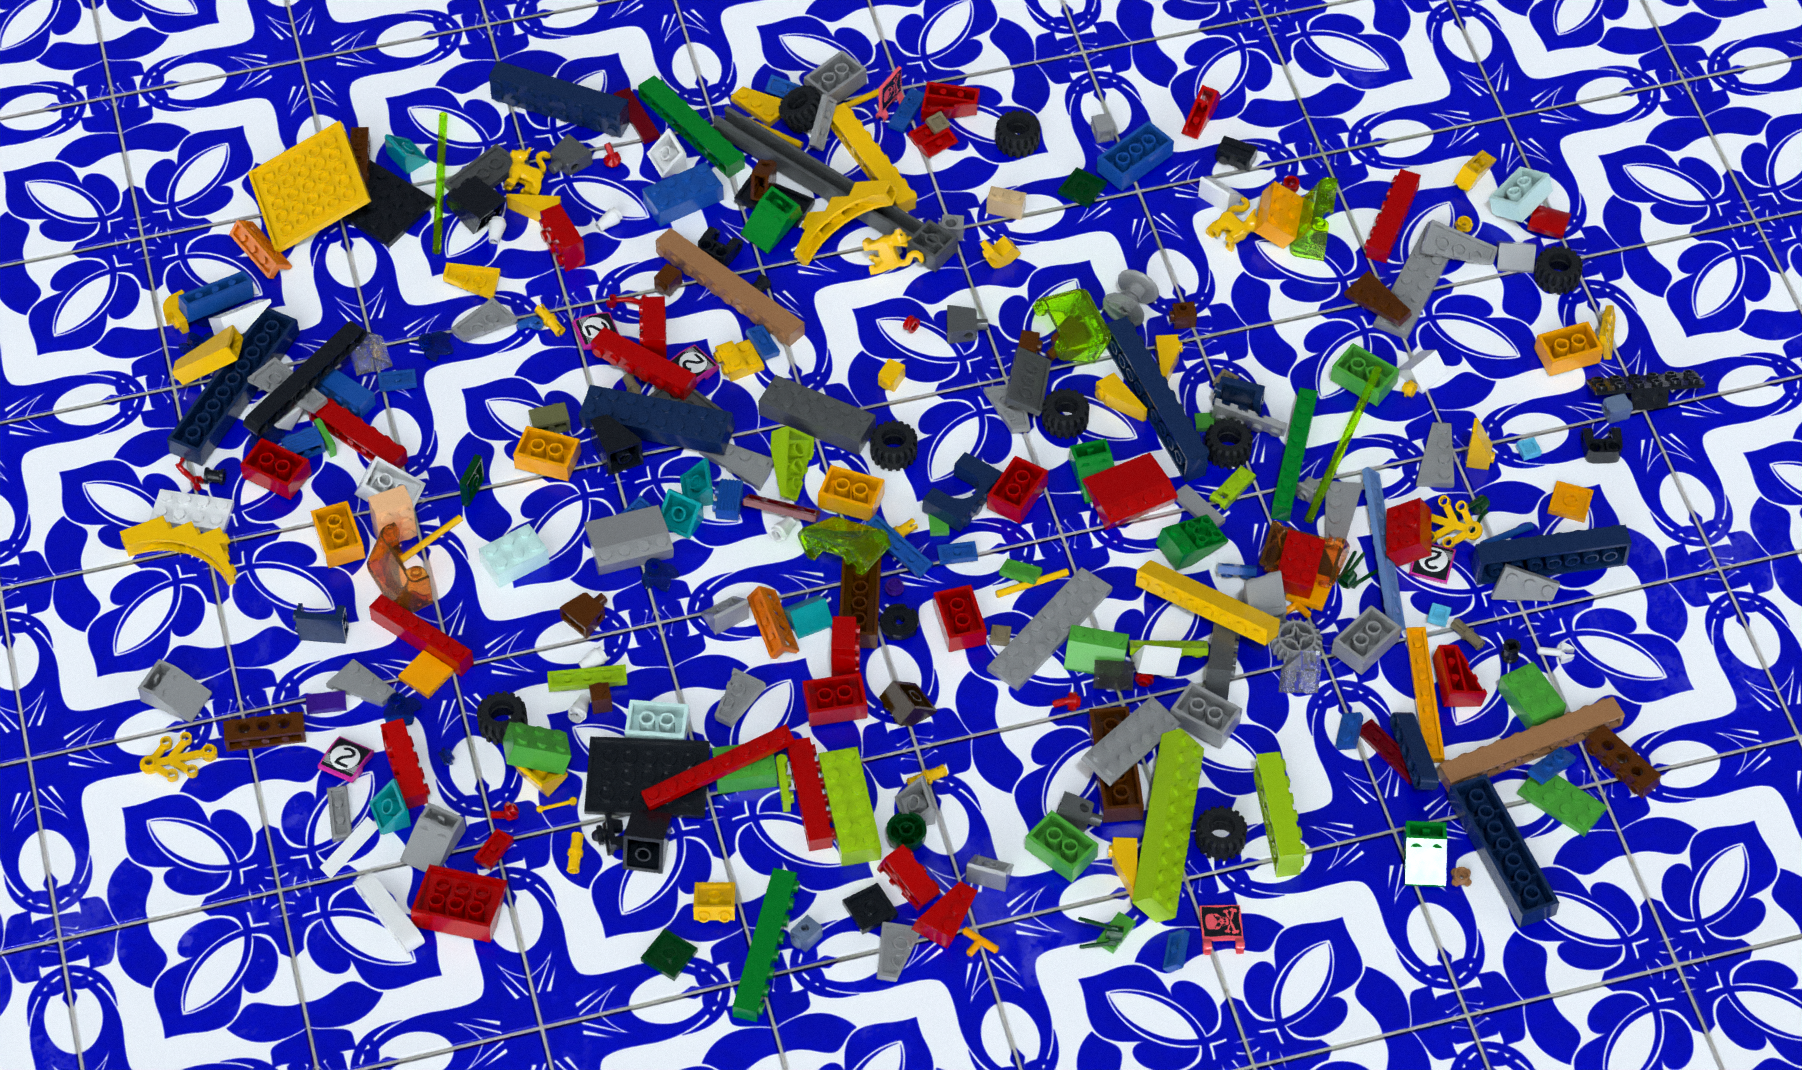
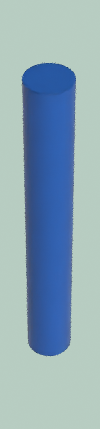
[1480,522,1534,543]

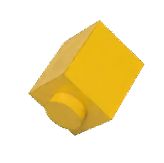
[878,358,905,392]

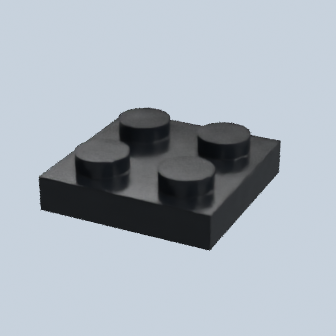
[842,883,898,935]

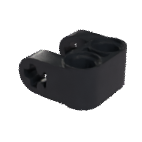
[698,226,743,267]
[1581,427,1623,464]

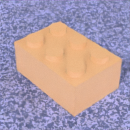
[368,485,417,548]

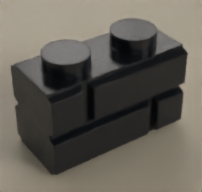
[1216,135,1258,171]

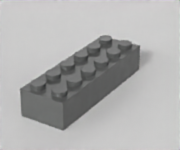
[758,375,876,455]

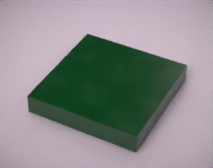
[1058,167,1107,209]
[459,454,485,507]
[641,928,698,981]

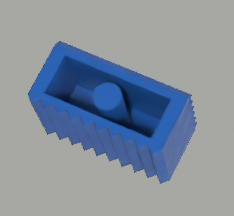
[281,426,326,459]
[712,478,743,521]

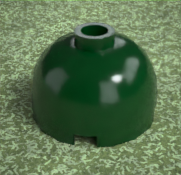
[886,812,927,852]

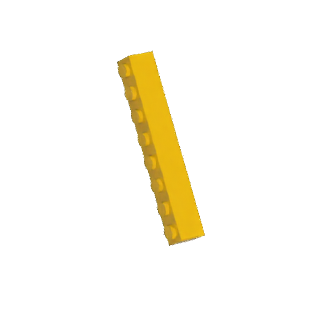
[830,103,917,212]
[1135,560,1280,646]

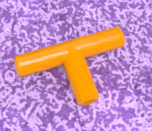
[1286,602,1311,618]
[962,927,999,957]

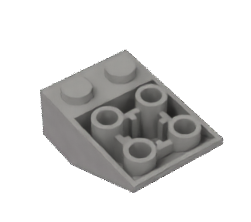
[1242,571,1287,623]
[138,659,212,723]
[400,802,466,873]

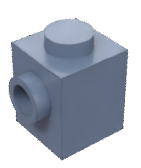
[1601,393,1633,424]
[790,914,823,952]

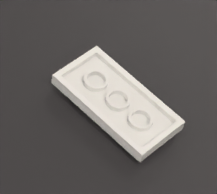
[149,489,235,534]

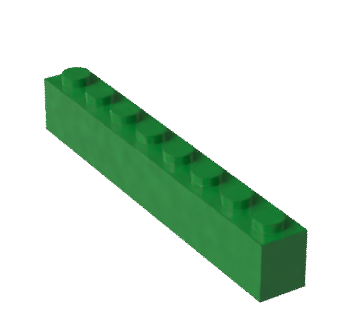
[638,75,745,179]
[1271,387,1318,522]
[733,868,800,1022]

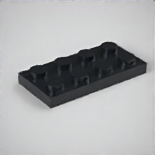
[734,175,815,228]

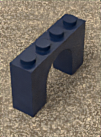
[922,452,1003,532]

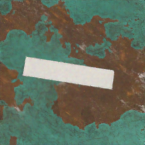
[320,816,378,879]

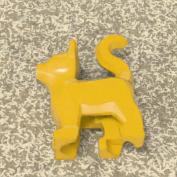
[503,147,551,195]
[1206,197,1257,252]
[862,228,924,275]

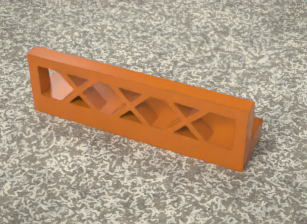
[229,220,292,279]
[747,586,799,659]

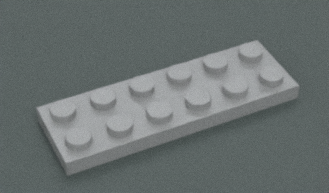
[1081,696,1181,786]

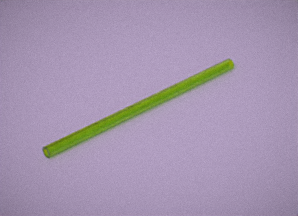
[432,112,448,254]
[1304,365,1383,523]

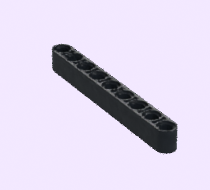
[243,321,367,437]

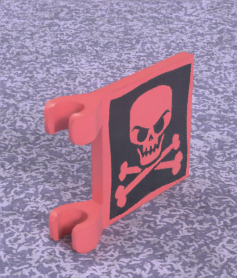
[875,66,904,122]
[1199,905,1245,955]

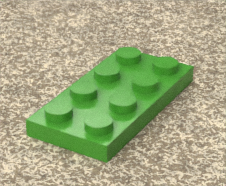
[1517,775,1607,837]

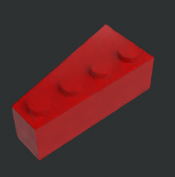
[380,718,430,809]

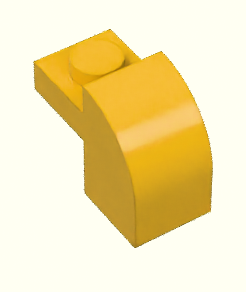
[980,236,1021,268]
[163,290,189,334]

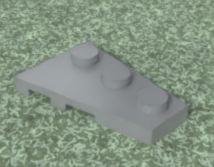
[451,297,518,342]
[1491,564,1560,601]
[326,659,396,707]
[876,922,920,982]

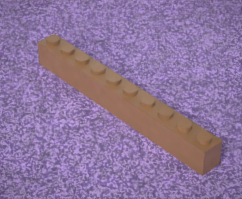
[655,228,805,347]
[1438,697,1625,793]

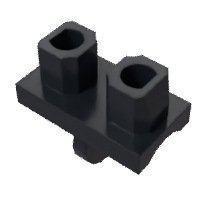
[591,814,624,856]

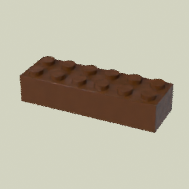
[839,539,882,648]
[1088,706,1144,823]

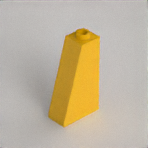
[172,325,244,385]

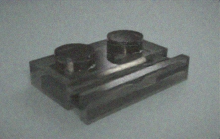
[1093,660,1134,691]

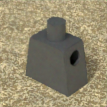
[548,134,593,176]
[947,305,988,344]
[1056,791,1103,832]

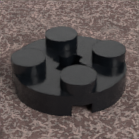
[880,604,919,641]

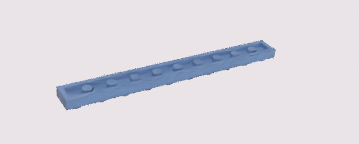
[1362,466,1406,632]

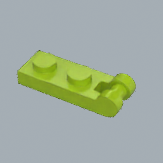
[1209,465,1256,510]
[776,754,794,812]

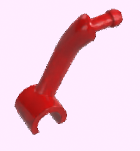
[606,294,647,308]
[175,457,204,491]

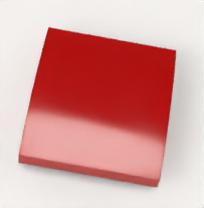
[907,123,958,158]
[1527,205,1571,239]

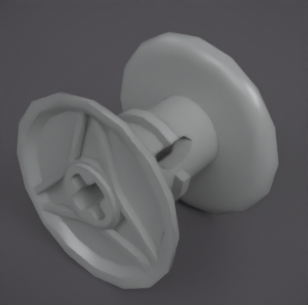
[1103,269,1159,326]

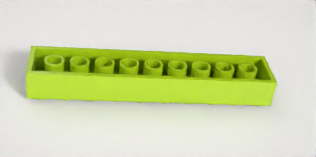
[1132,728,1204,923]

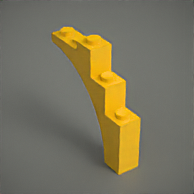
[794,180,899,266]
[120,516,237,586]

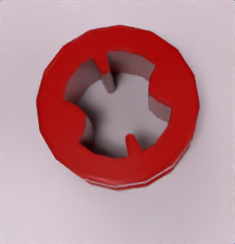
[1283,176,1300,193]
[903,315,920,334]

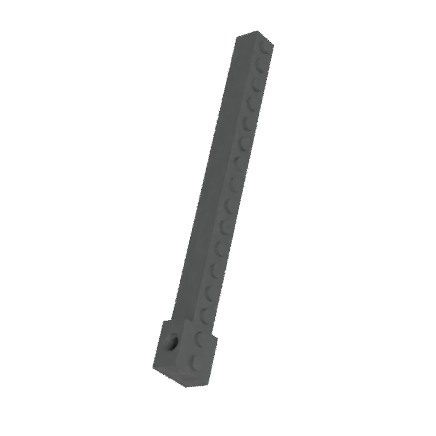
[714,106,958,272]

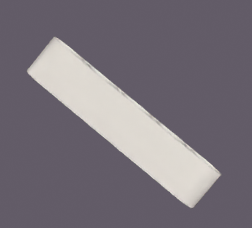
[353,871,425,954]

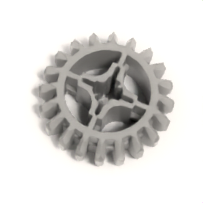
[1270,617,1323,667]

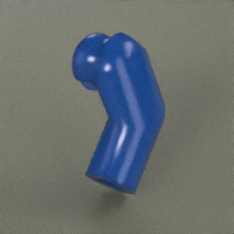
[516,316,544,330]

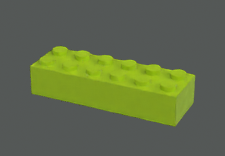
[818,747,881,866]
[1253,751,1306,878]

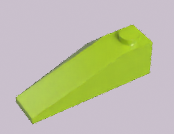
[770,426,814,502]

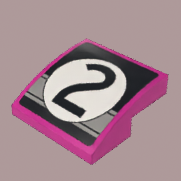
[572,312,620,350]
[669,345,720,384]
[1409,544,1456,585]
[318,736,374,783]

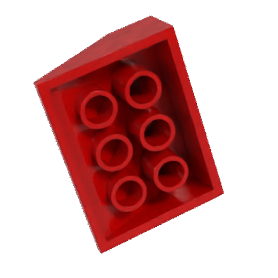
[1082,453,1178,530]
[411,864,508,943]

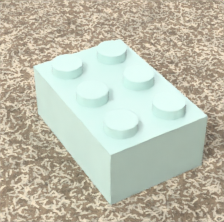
[1489,166,1553,222]
[479,523,550,588]
[625,700,690,740]

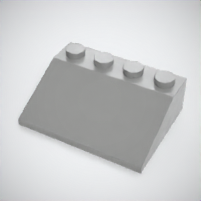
[584,505,674,575]

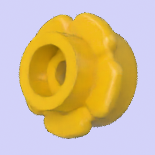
[1455,216,1473,233]
[1402,380,1418,398]

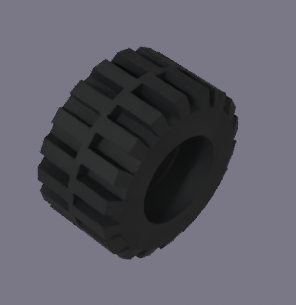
[778,85,821,133]
[995,110,1040,158]
[1534,246,1583,295]
[1042,388,1090,439]
[1205,418,1253,469]
[870,420,918,471]
[477,691,528,746]
[1195,806,1247,861]

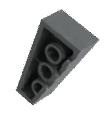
[1205,622,1240,700]

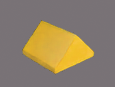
[515,766,568,797]

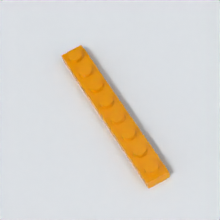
[1405,627,1445,763]

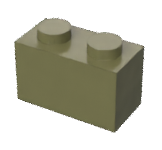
[528,402,571,433]

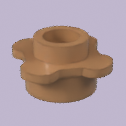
[1451,867,1472,887]

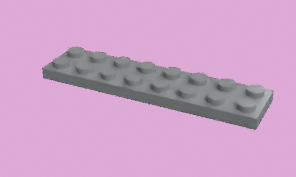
[1373,221,1450,339]
[987,567,1113,691]

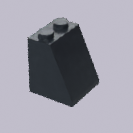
[445,176,506,235]
[590,414,644,476]
[623,809,672,874]

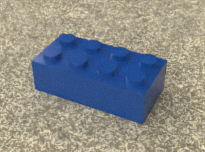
[1097,121,1174,191]
[642,162,724,227]

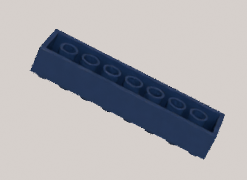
[489,61,630,138]
[578,384,735,456]
[1471,524,1632,585]
[1448,774,1560,928]

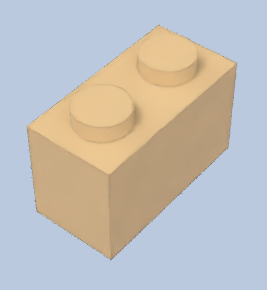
[986,186,1026,220]

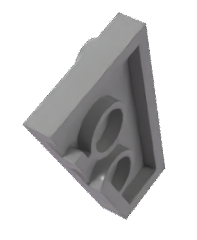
[983,384,1030,434]
[714,668,766,728]

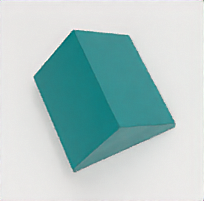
[385,134,430,175]
[680,458,713,506]
[661,489,704,539]
[783,595,833,639]
[369,779,411,835]

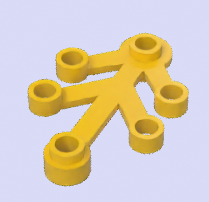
[1432,495,1483,549]
[139,732,218,782]

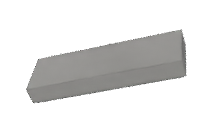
[808,94,837,151]
[1176,484,1226,528]
[327,785,352,842]

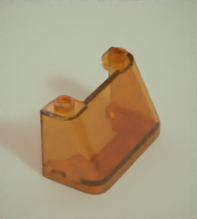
[1259,520,1351,588]
[367,522,433,613]

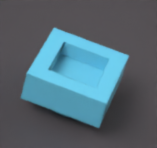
[1516,437,1542,461]
[1427,603,1451,627]

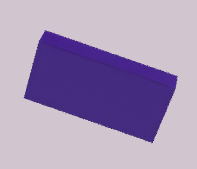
[306,691,347,715]

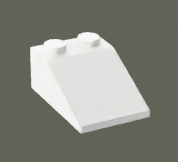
[209,299,271,336]
[354,456,426,509]

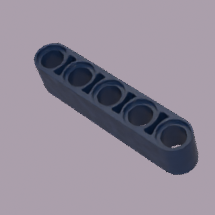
[1390,712,1439,790]

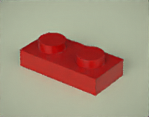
[474,828,514,871]

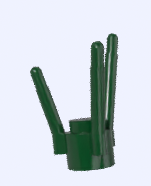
[1447,495,1490,539]
[1337,551,1378,589]
[1078,917,1124,949]

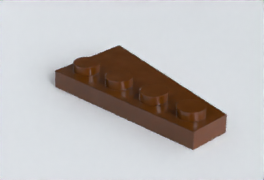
[1344,270,1412,326]

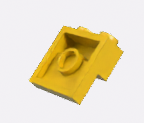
[713,339,765,382]
[693,882,736,923]

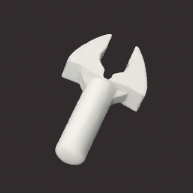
[1537,642,1575,664]

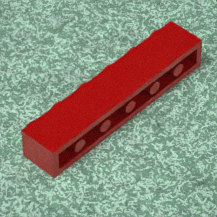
[1364,169,1421,263]
[591,327,697,400]
[308,396,408,469]
[369,594,474,677]
[786,737,836,852]

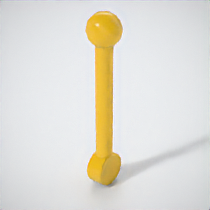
[536,797,577,813]

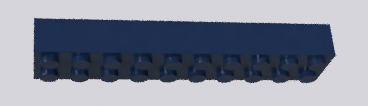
[167,308,300,466]
[1105,316,1209,482]

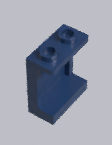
[1212,376,1265,417]
[293,603,349,644]

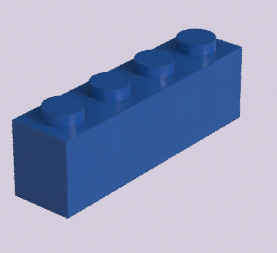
[178,270,254,323]
[314,368,376,418]

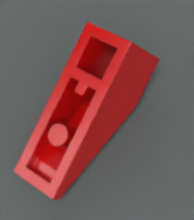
[1181,85,1221,140]

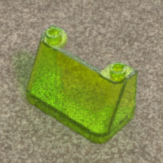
[1289,177,1338,261]
[1032,288,1111,363]
[797,516,891,575]

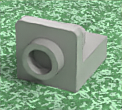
[1296,476,1324,504]

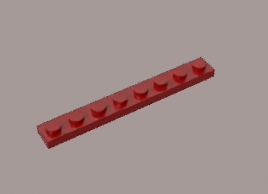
[641,724,795,811]

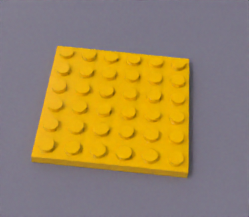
[248,120,371,252]

